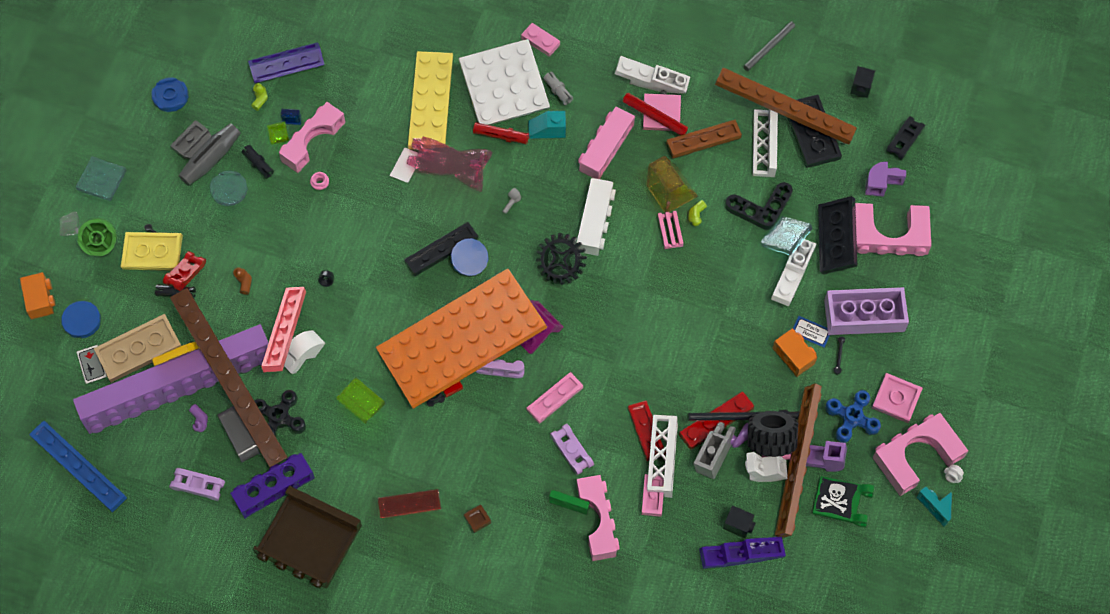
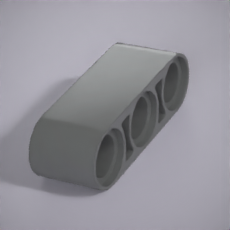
[217,406,260,462]

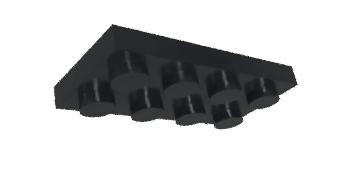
[787,95,842,168]
[818,196,857,275]

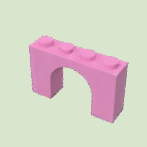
[855,203,931,256]
[873,413,968,496]

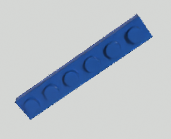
[29,421,127,512]

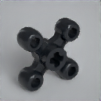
[255,390,306,437]

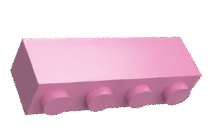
[578,107,635,179]

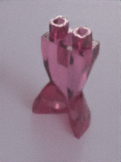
[407,136,493,192]

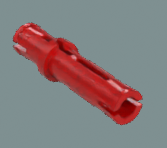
[473,122,529,145]

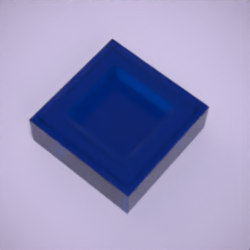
[281,109,302,125]

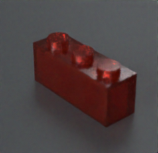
[377,489,441,518]

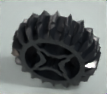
[536,233,587,285]

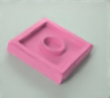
[643,94,681,131]
[872,373,923,423]

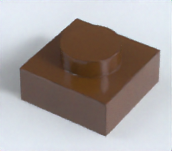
[464,505,491,533]

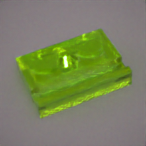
[336,377,385,424]

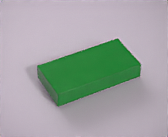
[549,490,590,515]

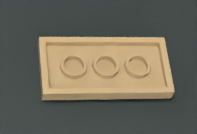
[94,314,181,383]

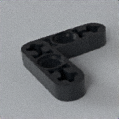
[725,182,793,230]

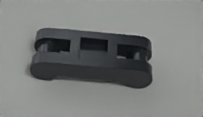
[886,116,926,160]

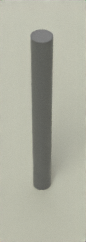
[743,22,795,71]

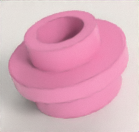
[310,172,329,190]

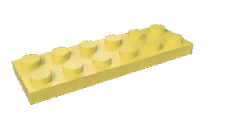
[408,51,453,151]

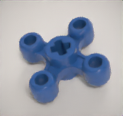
[825,390,881,443]

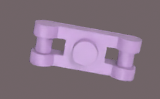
[476,359,524,378]
[550,424,594,475]
[169,468,225,501]

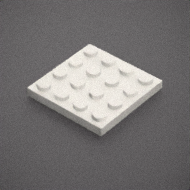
[459,39,550,125]

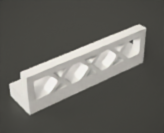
[753,109,778,177]
[647,415,678,498]

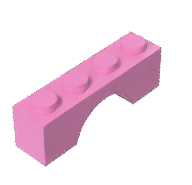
[279,102,346,173]
[576,475,620,561]

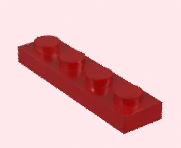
[679,391,755,450]

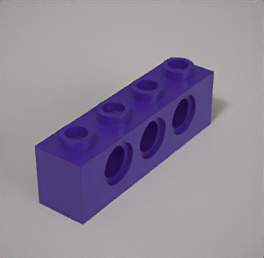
[230,453,315,519]

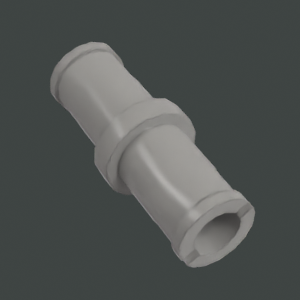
[544,72,573,105]

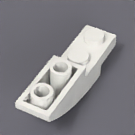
[615,56,690,93]
[771,237,816,306]

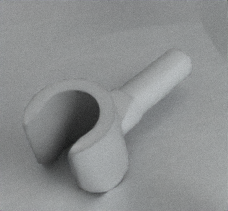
[502,188,521,214]

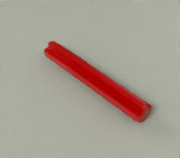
[623,93,688,135]

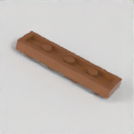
[666,120,742,158]

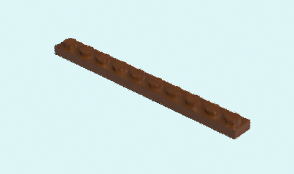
[170,288,288,468]

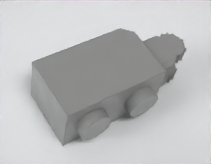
[694,422,736,479]

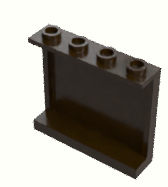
[253,486,362,589]

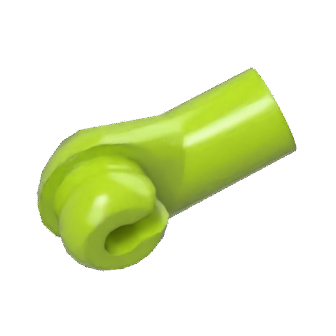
[688,200,707,226]

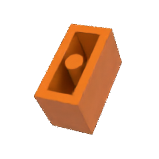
[20,272,56,319]
[773,328,817,377]

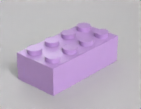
[824,287,909,335]

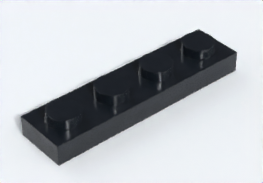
[404,222,478,276]

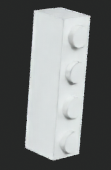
[577,178,616,256]

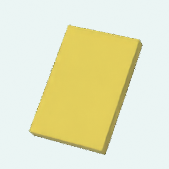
[121,232,183,270]

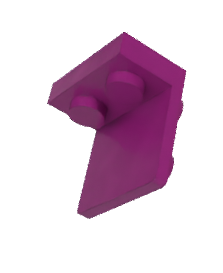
[521,300,564,354]

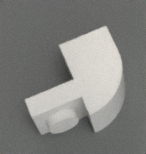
[284,330,325,374]
[745,452,787,482]

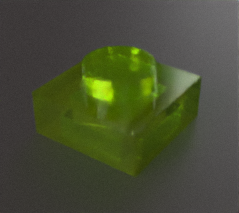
[267,122,289,145]

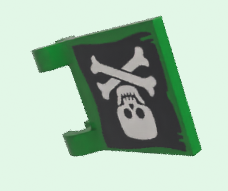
[813,476,875,528]

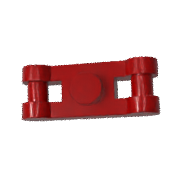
[163,251,206,291]

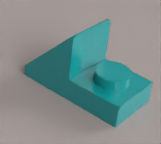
[916,487,952,527]

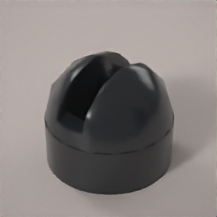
[318,270,334,287]

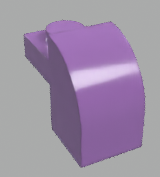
[865,162,906,197]
[806,441,847,472]

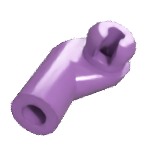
[189,404,208,432]
[730,423,748,448]

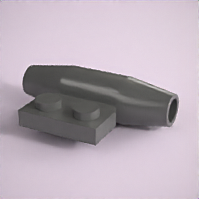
[170,120,241,186]

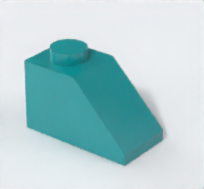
[529,111,566,139]

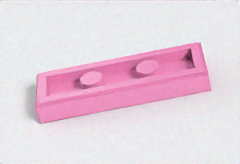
[526,372,583,424]

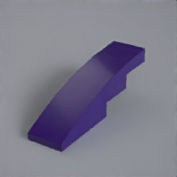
[699,537,786,569]

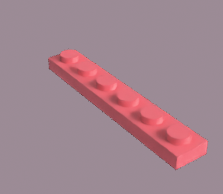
[261,287,306,372]

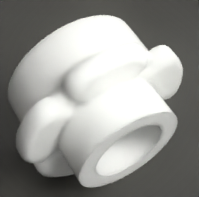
[944,465,964,483]

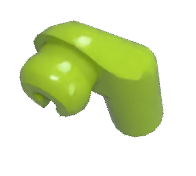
[251,83,268,111]

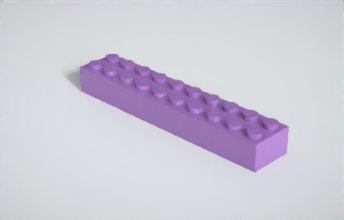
[73,324,268,434]

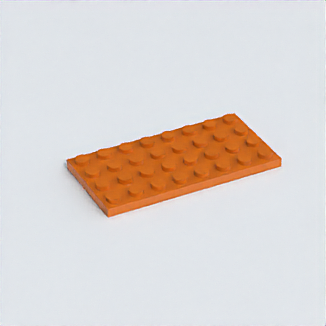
[376,268,547,409]

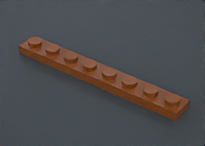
[715,67,857,145]
[775,384,822,538]

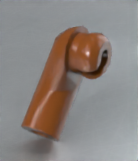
[233,267,252,295]

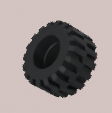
[747,411,798,457]

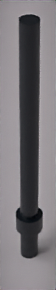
[687,410,800,421]

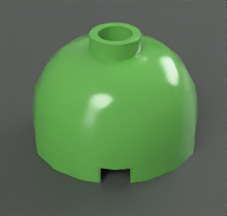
[77,218,117,256]

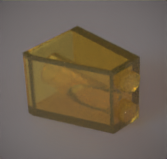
[646,156,698,212]

